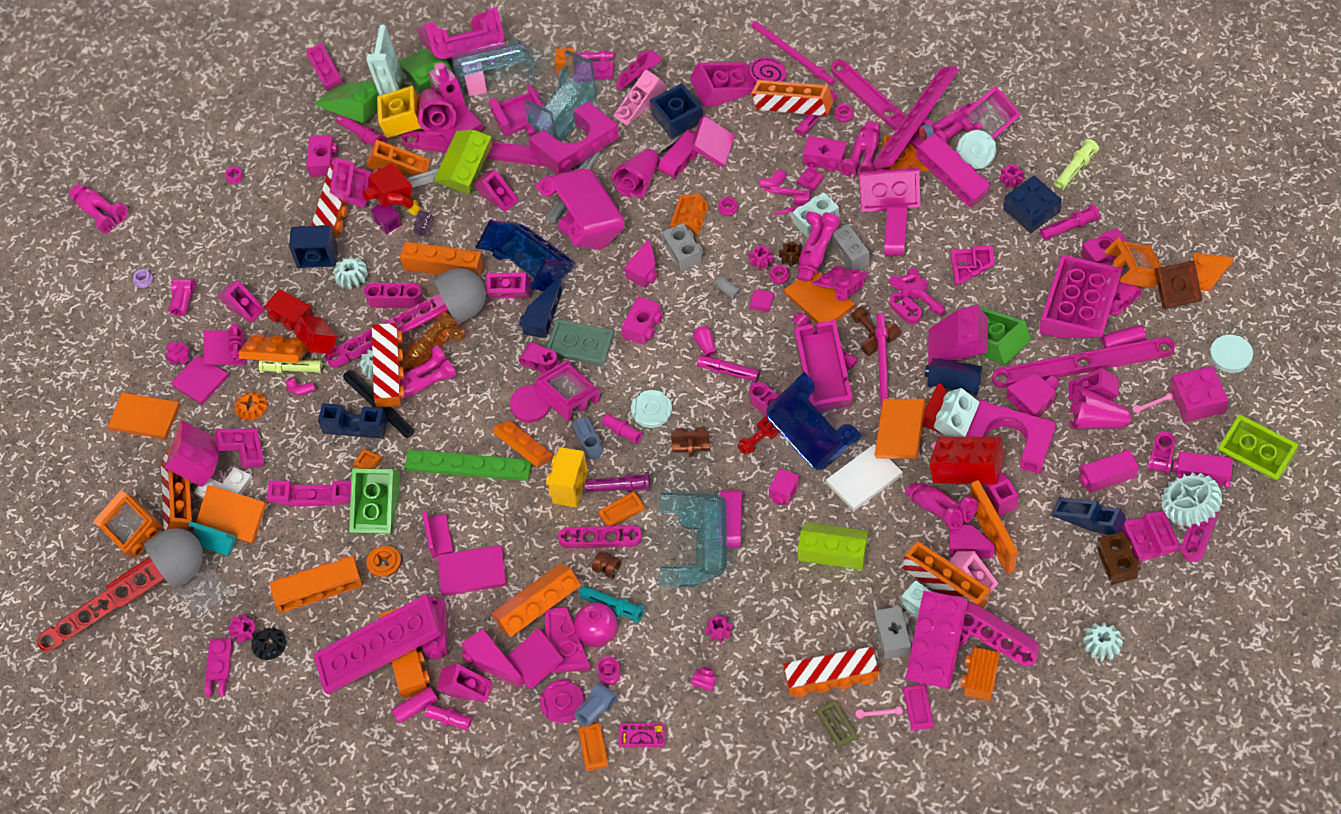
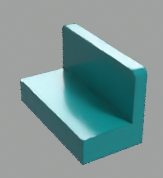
[188,521,237,556]

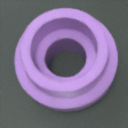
[133,269,153,288]

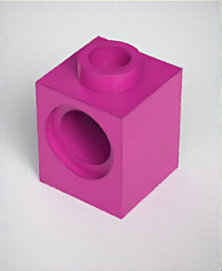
[769,468,800,506]

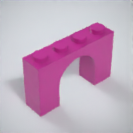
[529,101,619,174]
[966,400,1056,474]

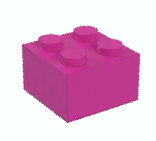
[1169,366,1229,423]

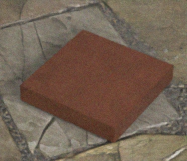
[1154,260,1203,309]

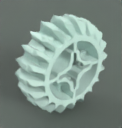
[1161,472,1222,528]

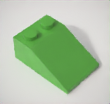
[399,48,453,95]
[316,81,380,123]
[980,307,1032,365]
[349,469,400,534]

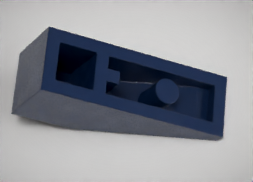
[519,278,563,338]

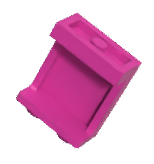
[488,84,548,137]

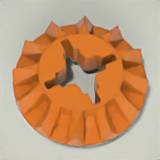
[234,391,267,421]
[366,545,401,578]

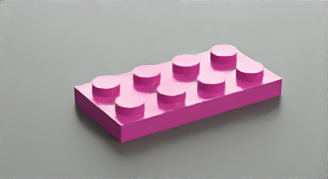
[905,590,968,689]

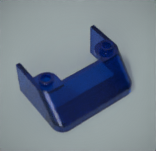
[476,220,575,292]

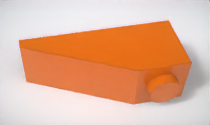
[366,140,431,175]

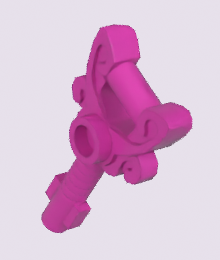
[888,267,946,316]

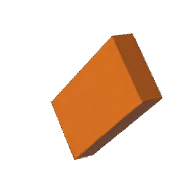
[597,491,645,526]
[578,723,609,771]

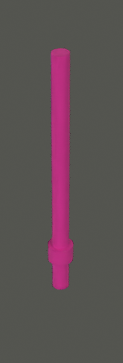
[751,21,835,86]
[875,313,889,409]

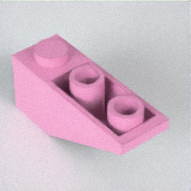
[613,69,668,126]

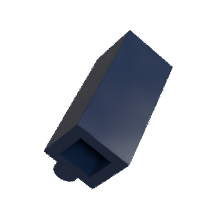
[925,358,982,395]

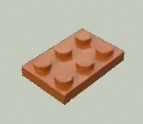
[239,334,308,363]

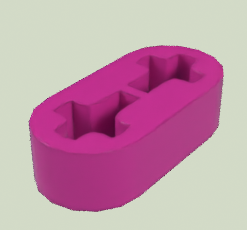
[889,292,922,324]

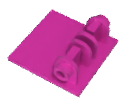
[813,266,869,301]
[203,324,245,365]

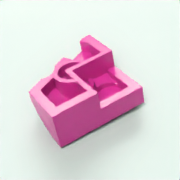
[616,49,661,90]
[950,245,994,286]

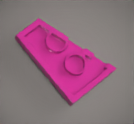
[545,608,591,673]

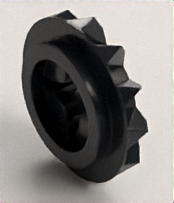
[251,626,287,660]

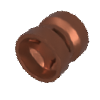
[592,551,621,579]

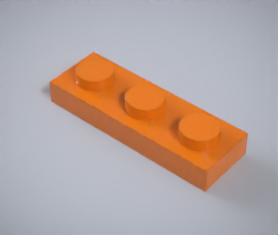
[493,420,553,468]

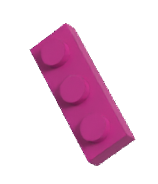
[305,43,343,91]

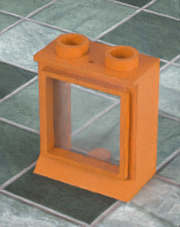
[1104,237,1162,288]
[93,490,164,558]

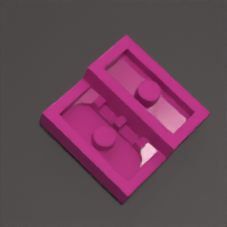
[329,157,371,208]
[1121,511,1181,562]

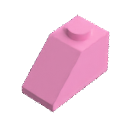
[949,551,998,594]

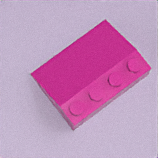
[1039,255,1123,338]

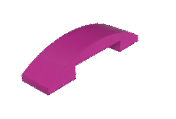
[267,481,351,507]

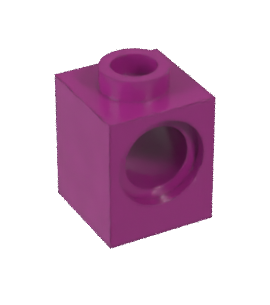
[371,204,402,235]

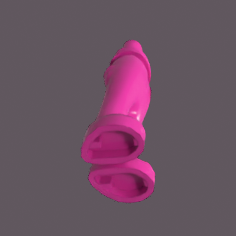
[920,101,987,143]
[839,121,881,178]
[69,184,128,233]
[797,211,841,281]
[400,345,457,401]
[905,482,978,530]

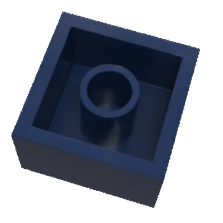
[650,83,703,139]
[1003,175,1062,233]
[289,225,338,268]

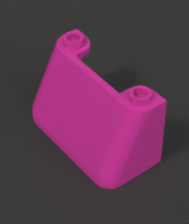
[417,7,504,59]
[535,168,625,250]

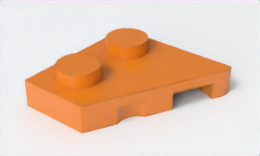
[1192,252,1234,292]

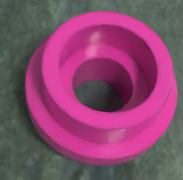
[834,104,854,122]
[718,197,738,216]
[769,265,789,284]
[791,312,810,327]

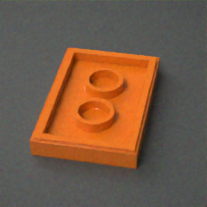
[784,271,855,323]
[107,392,180,439]
[874,399,926,459]
[196,485,267,543]

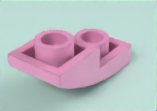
[461,55,487,96]

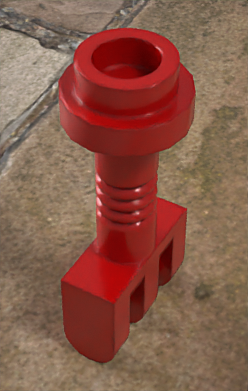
[738,416,782,455]

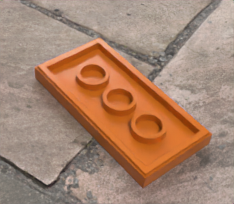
[969,480,1018,574]

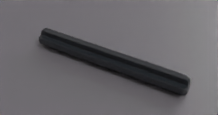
[343,370,414,438]

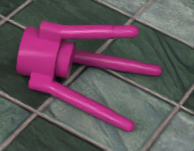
[764,186,810,215]

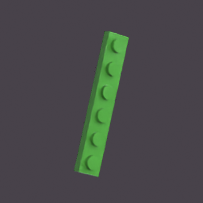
[404,450,532,481]

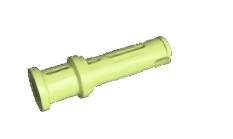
[1054,139,1099,190]
[259,360,323,374]

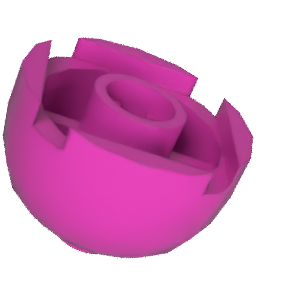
[574,603,618,647]

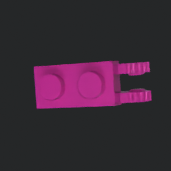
[204,638,233,697]

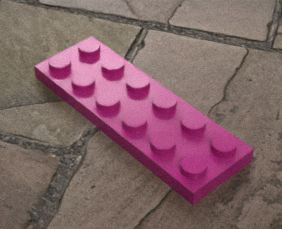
[313,594,442,695]

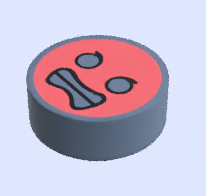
[919,124,934,142]

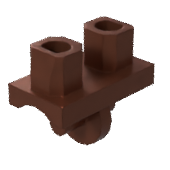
[671,427,710,457]

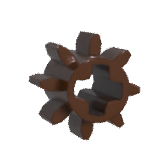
[779,241,802,267]

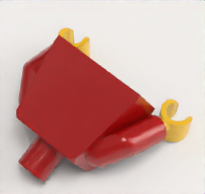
[362,163,422,216]

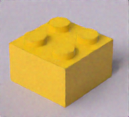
[377,86,421,138]
[546,447,588,508]

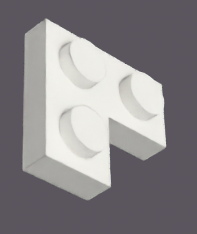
[193,467,253,499]

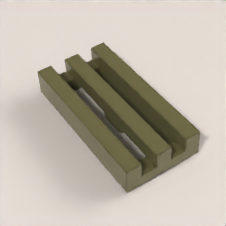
[815,700,858,749]

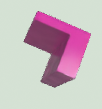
[422,511,454,558]

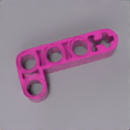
[959,603,1040,666]

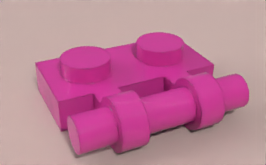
[575,50,614,81]

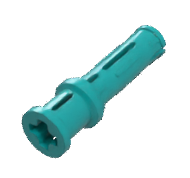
[579,585,645,624]

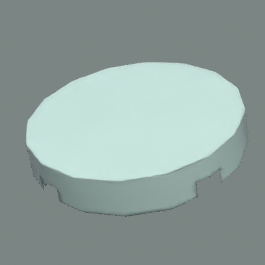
[957,130,997,170]
[1210,334,1253,373]
[631,390,672,428]

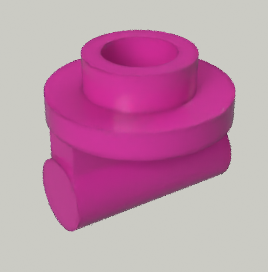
[691,667,717,692]

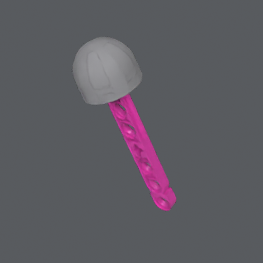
[325,268,486,368]

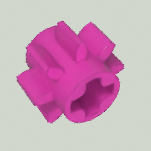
[999,164,1024,189]
[749,245,774,270]
[165,341,190,366]
[227,614,256,642]
[704,614,732,644]

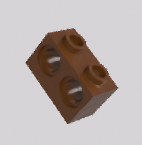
[1096,532,1141,585]

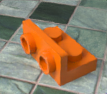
[669,193,709,236]

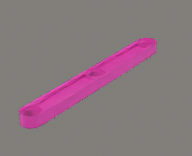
[831,60,923,150]
[401,131,548,167]
[992,337,1175,388]

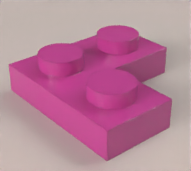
[215,428,264,468]

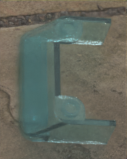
[452,39,534,100]
[524,50,597,142]
[658,492,727,587]

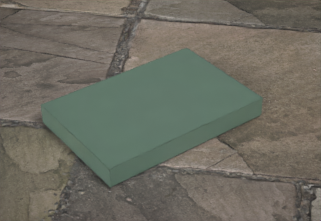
[546,319,615,366]

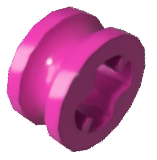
[225,166,243,185]

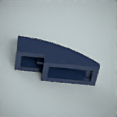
[1051,497,1126,535]

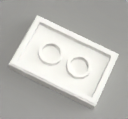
[826,444,903,511]

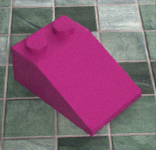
[689,62,756,106]
[928,305,988,365]
[165,420,219,487]

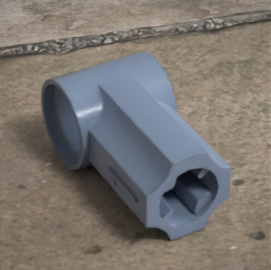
[572,417,603,459]
[575,683,619,726]

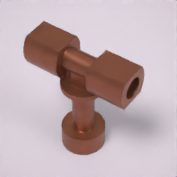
[851,306,902,357]

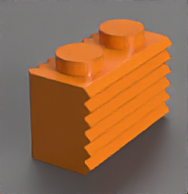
[961,647,1000,701]

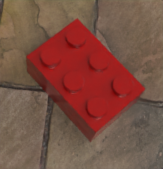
[929,436,1005,484]

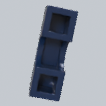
[318,403,388,439]

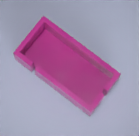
[794,320,853,413]

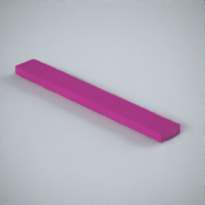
[873,66,959,168]

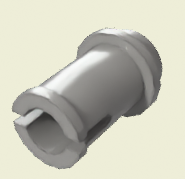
[715,276,741,300]

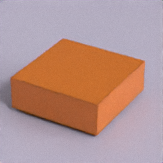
[353,448,382,469]

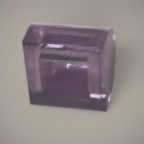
[414,210,434,238]

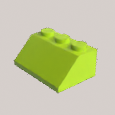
[434,130,492,194]
[1218,414,1299,481]
[797,522,869,570]

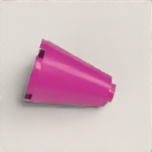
[418,89,456,135]
[611,149,659,199]
[1069,387,1131,429]

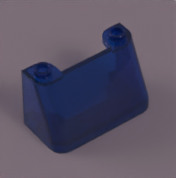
[766,372,862,470]

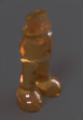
[400,311,465,373]

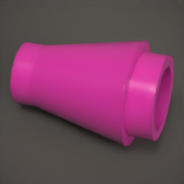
[693,326,717,357]

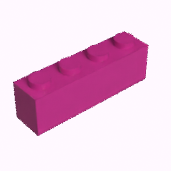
[915,133,990,208]

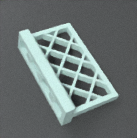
[366,25,403,95]

